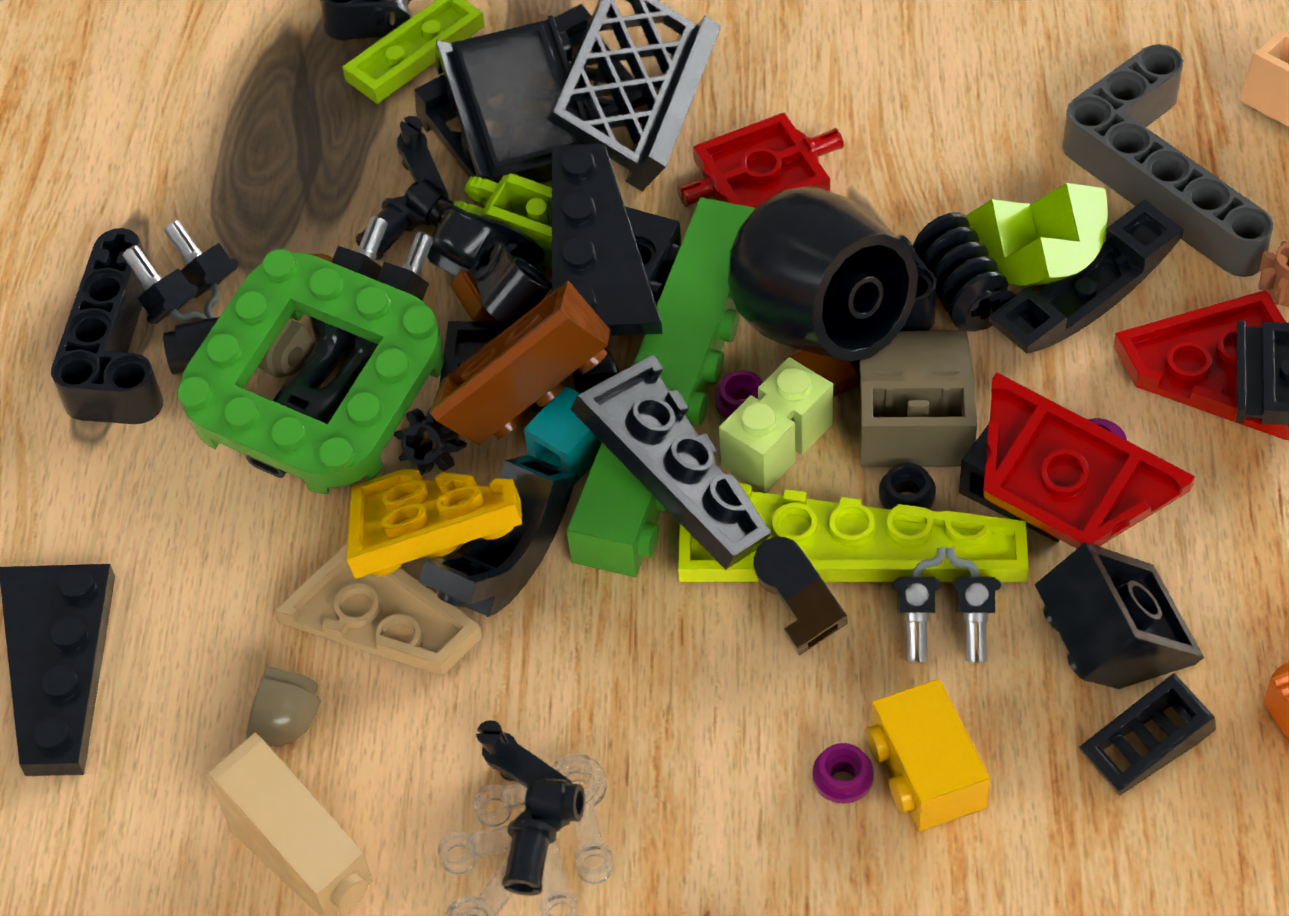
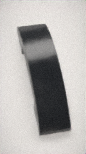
[989,200,1184,354]

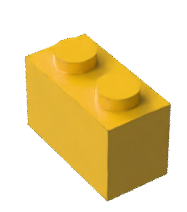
[865,678,991,832]

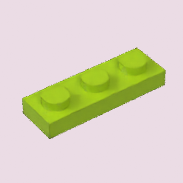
[342,0,485,104]

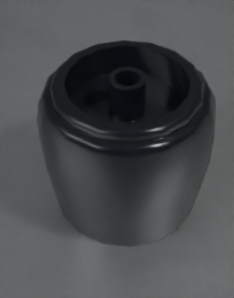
[728,185,918,362]

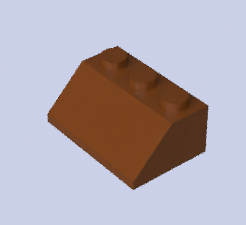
[429,280,610,445]

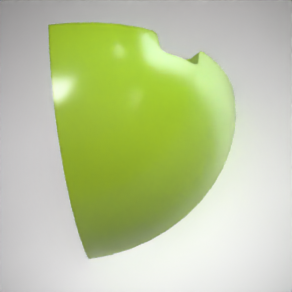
[965,183,1108,286]

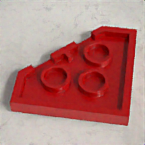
[1113,290,1289,440]

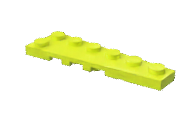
[678,483,1029,582]

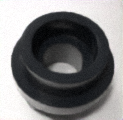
[879,463,936,510]

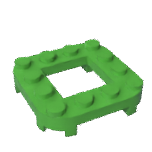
[177,249,444,495]

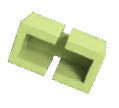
[719,357,833,493]

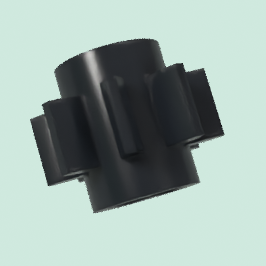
[394,408,467,475]

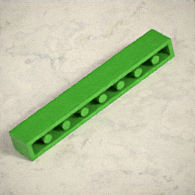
[567,197,755,578]

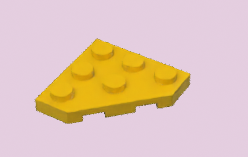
[346,469,522,579]

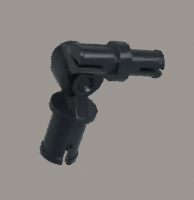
[356,116,454,260]
[476,720,585,896]

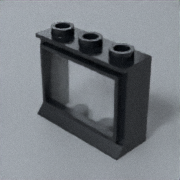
[435,15,588,183]

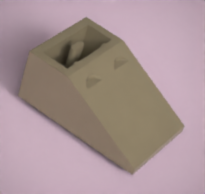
[859,330,977,467]

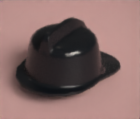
[427,200,545,277]

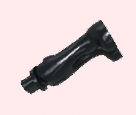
[246,317,378,478]

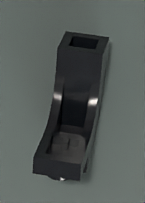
[419,455,577,617]

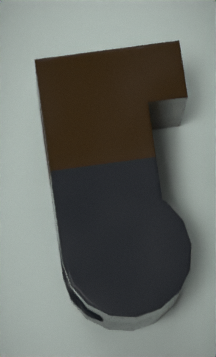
[754,537,848,656]

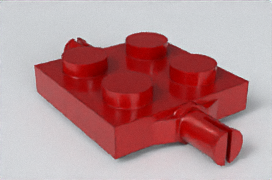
[678,112,844,208]

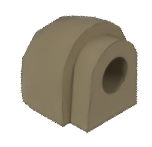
[258,317,315,378]
[246,665,321,747]

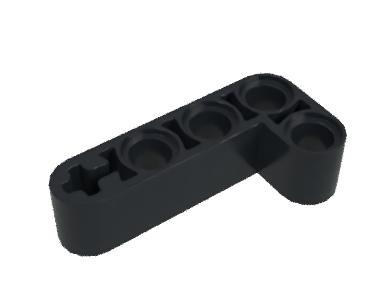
[51,228,163,424]

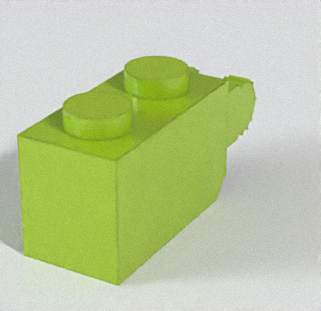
[454,173,552,269]

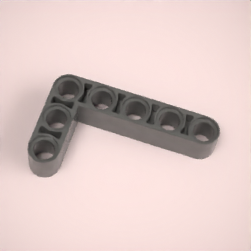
[1063,44,1274,277]

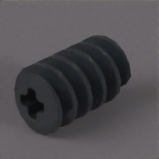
[913,212,1016,332]

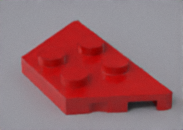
[983,372,1195,549]

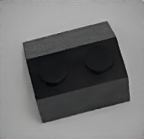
[1034,542,1204,689]

